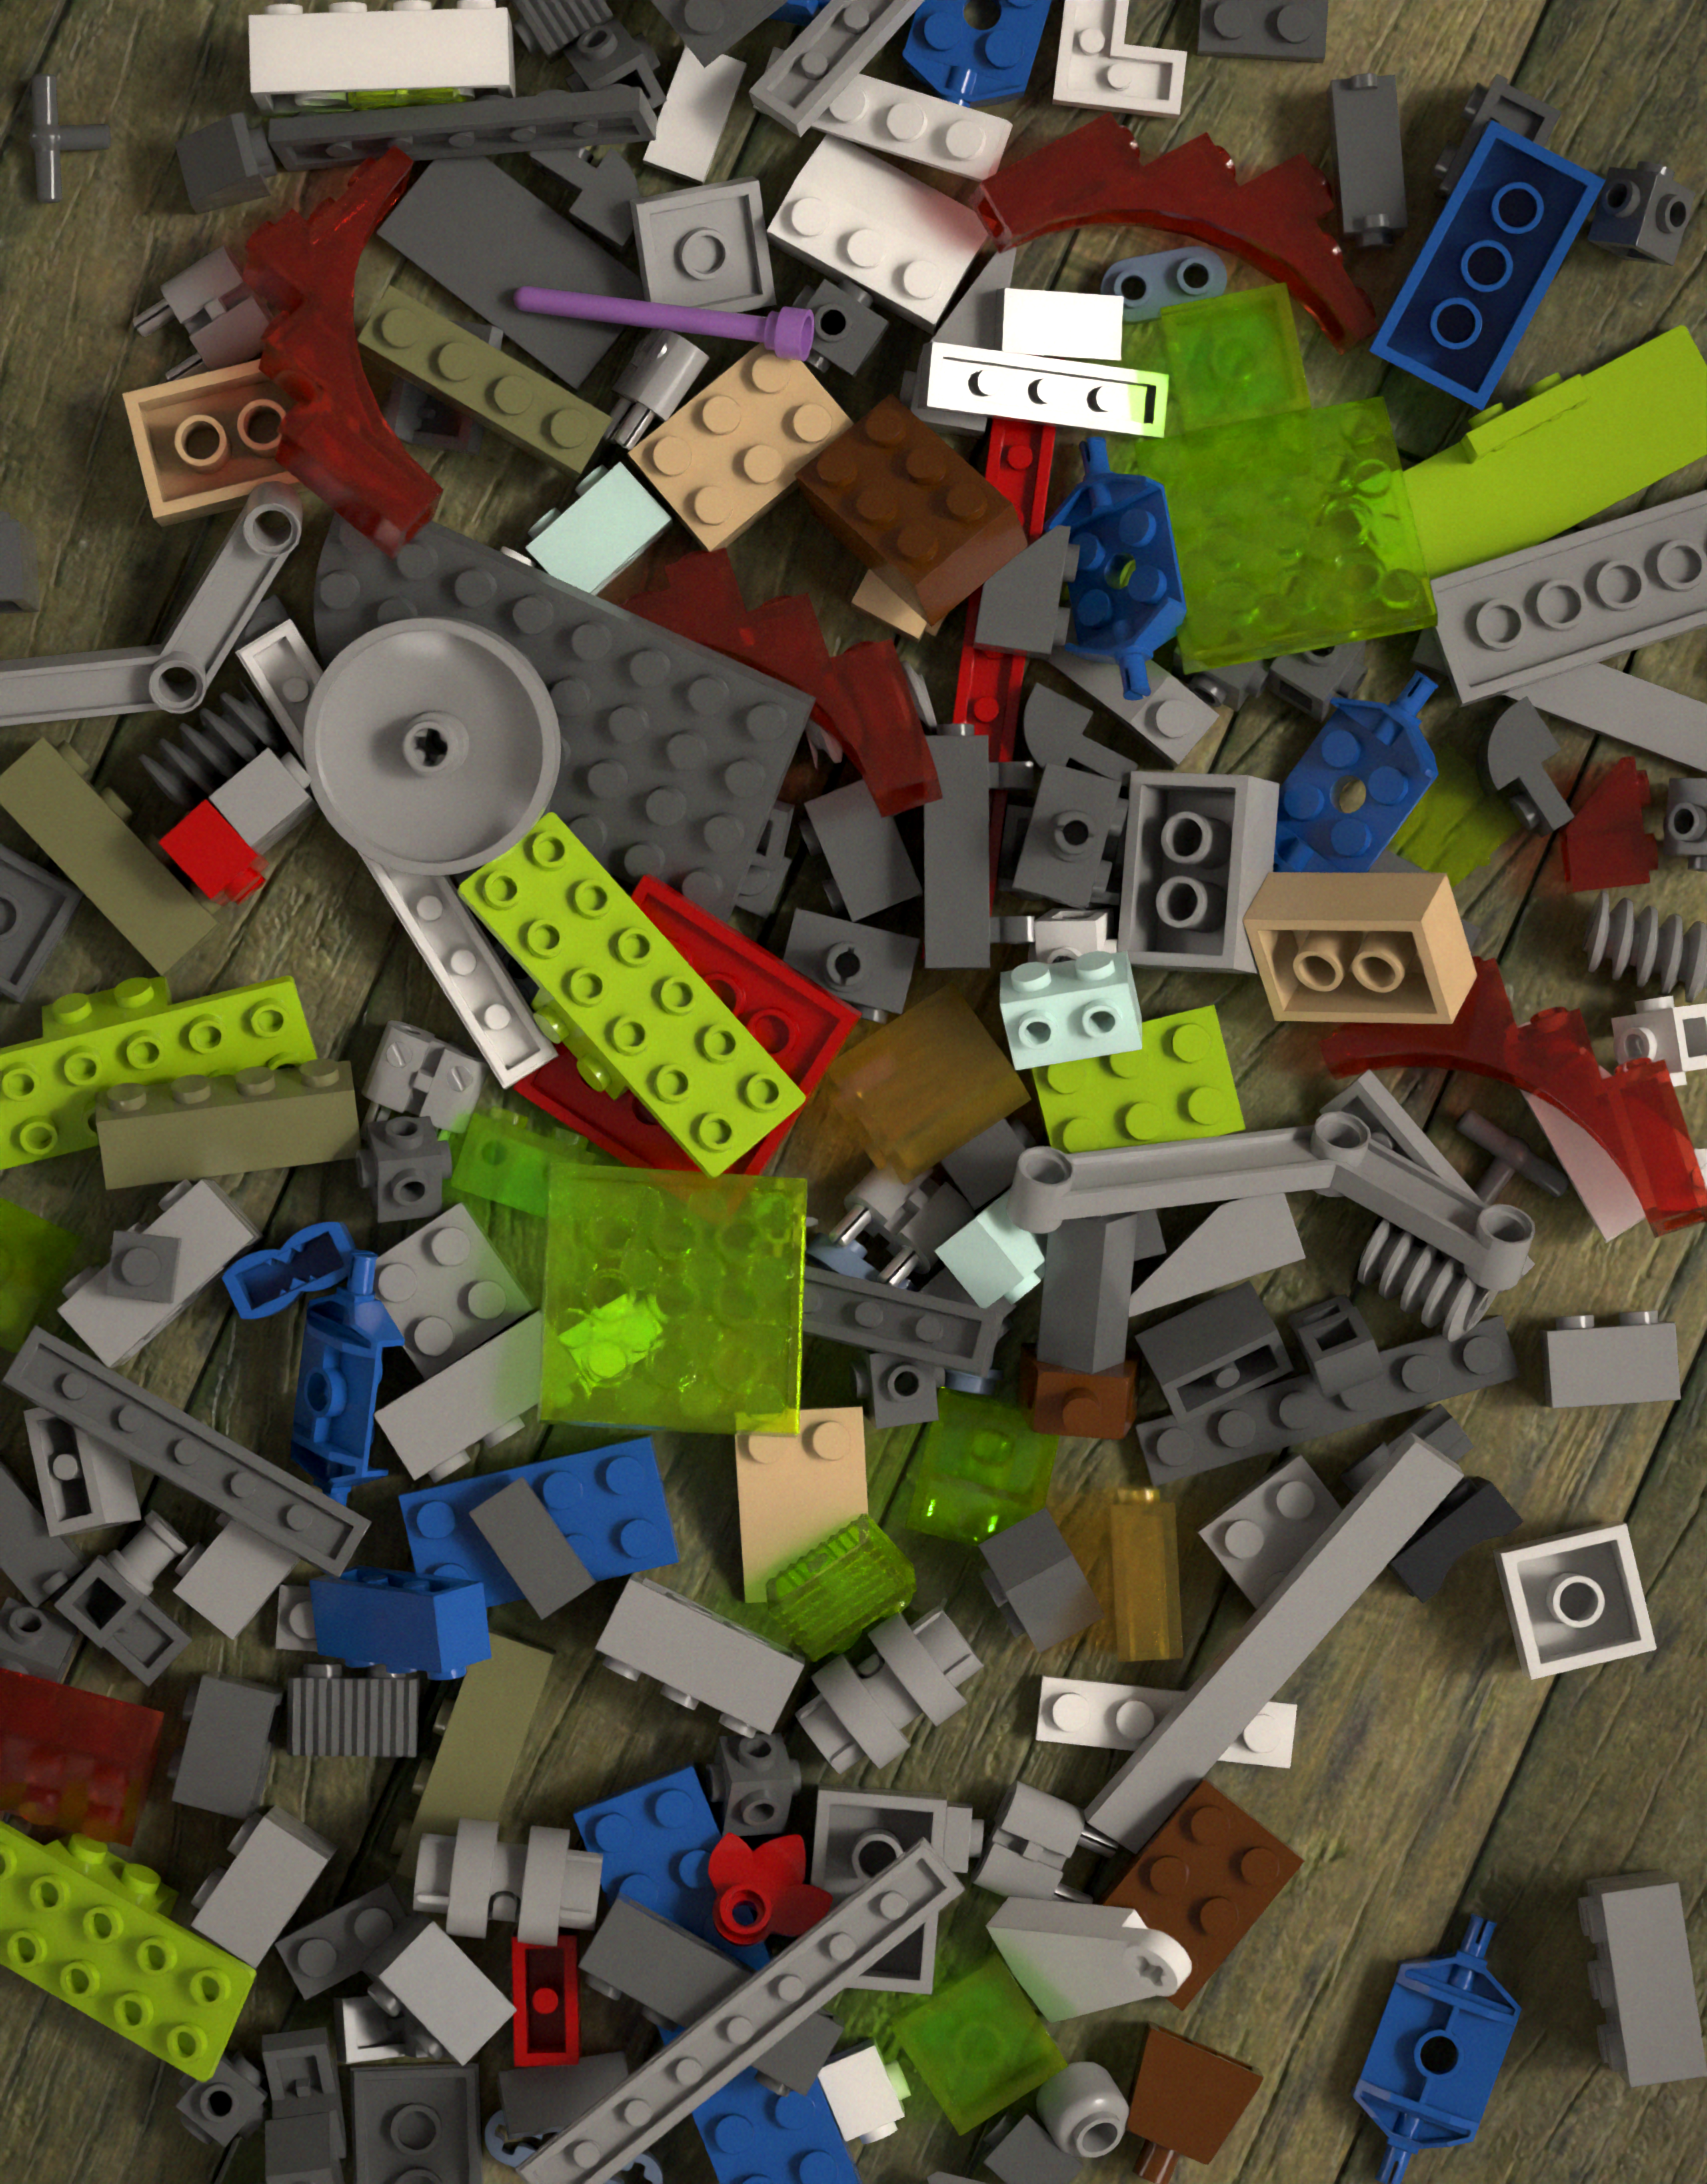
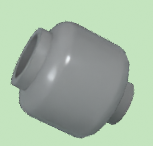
[1036,2061,1130,2158]

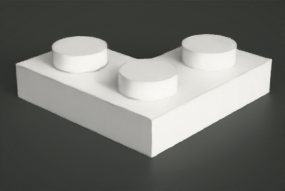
[1052,0,1187,119]

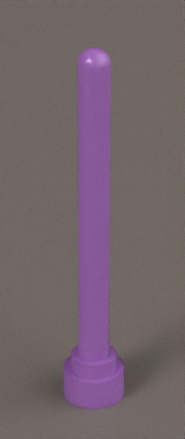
[513,286,814,361]

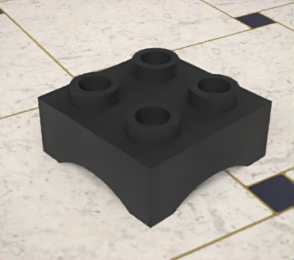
[1386,1476,1524,1603]

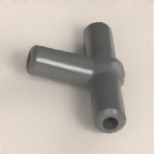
[28,73,111,203]
[1455,1109,1570,1205]

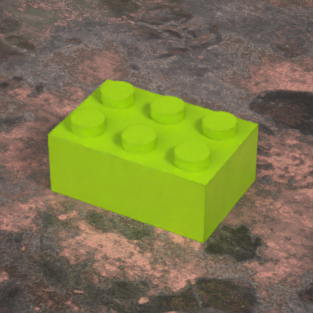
[1028,1005,1246,1154]

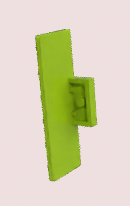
[1348,325,1707,613]
[457,812,806,1179]
[0,975,318,1170]
[0,1821,256,2082]

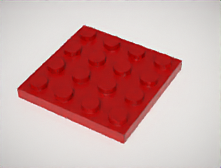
[513,874,863,1229]

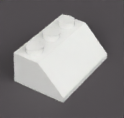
[767,134,996,336]

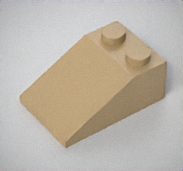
[734,1404,873,1603]

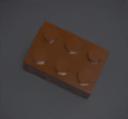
[795,393,1028,627]
[1093,1776,1305,2012]

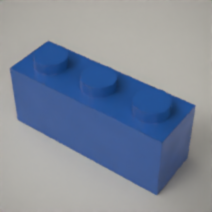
[309,1565,492,1680]

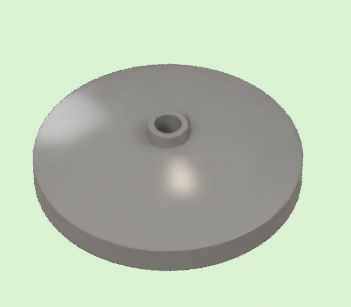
[303,615,561,876]

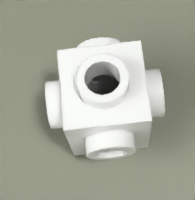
[1028,908,1118,965]
[1611,996,1707,1090]

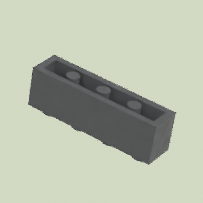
[578,1891,844,2097]

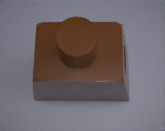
[1016,1342,1142,1440]
[1125,2020,1264,2184]

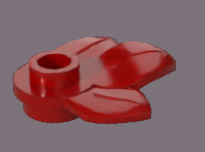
[708,1832,833,1947]

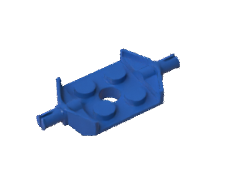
[901,0,1052,108]
[1043,437,1187,701]
[1273,670,1439,873]
[290,1250,405,1507]
[1350,1913,1522,2184]

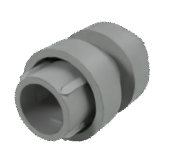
[794,1605,984,1775]
[413,1817,603,1947]

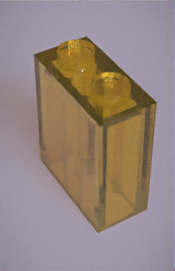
[827,981,1032,1185]
[1104,1486,1183,1662]

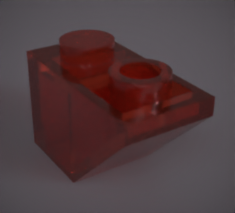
[1559,756,1658,896]

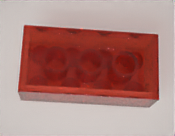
[0,1667,165,1847]

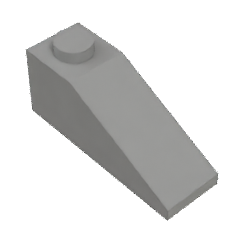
[899,241,1017,440]
[1042,598,1220,770]
[1128,1193,1306,1318]

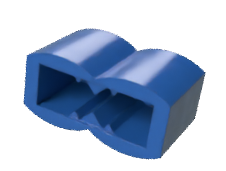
[222,1222,358,1319]

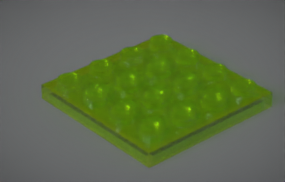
[1134,396,1438,674]
[537,1162,807,1438]

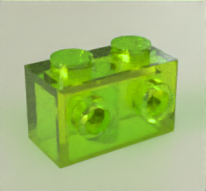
[450,1106,598,1227]

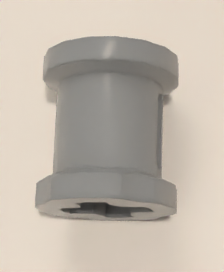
[106,1510,192,1596]

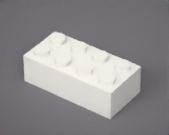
[248,0,516,116]

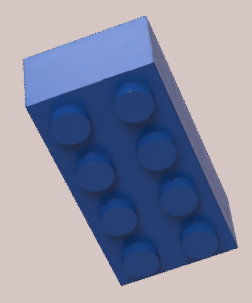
[1367,120,1606,411]
[398,1434,681,1608]

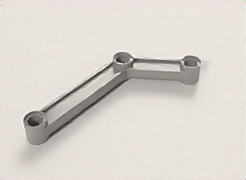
[0,481,303,727]
[1006,1112,1535,1291]

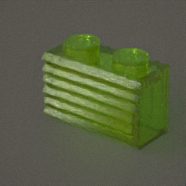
[765,1513,917,1662]

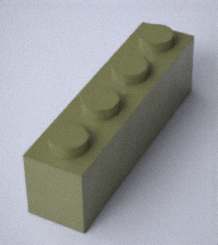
[354,285,613,482]
[0,736,224,978]
[95,1058,361,1190]
[390,1627,557,1880]

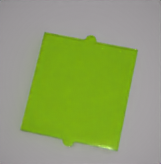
[348,87,471,111]
[1392,743,1522,890]

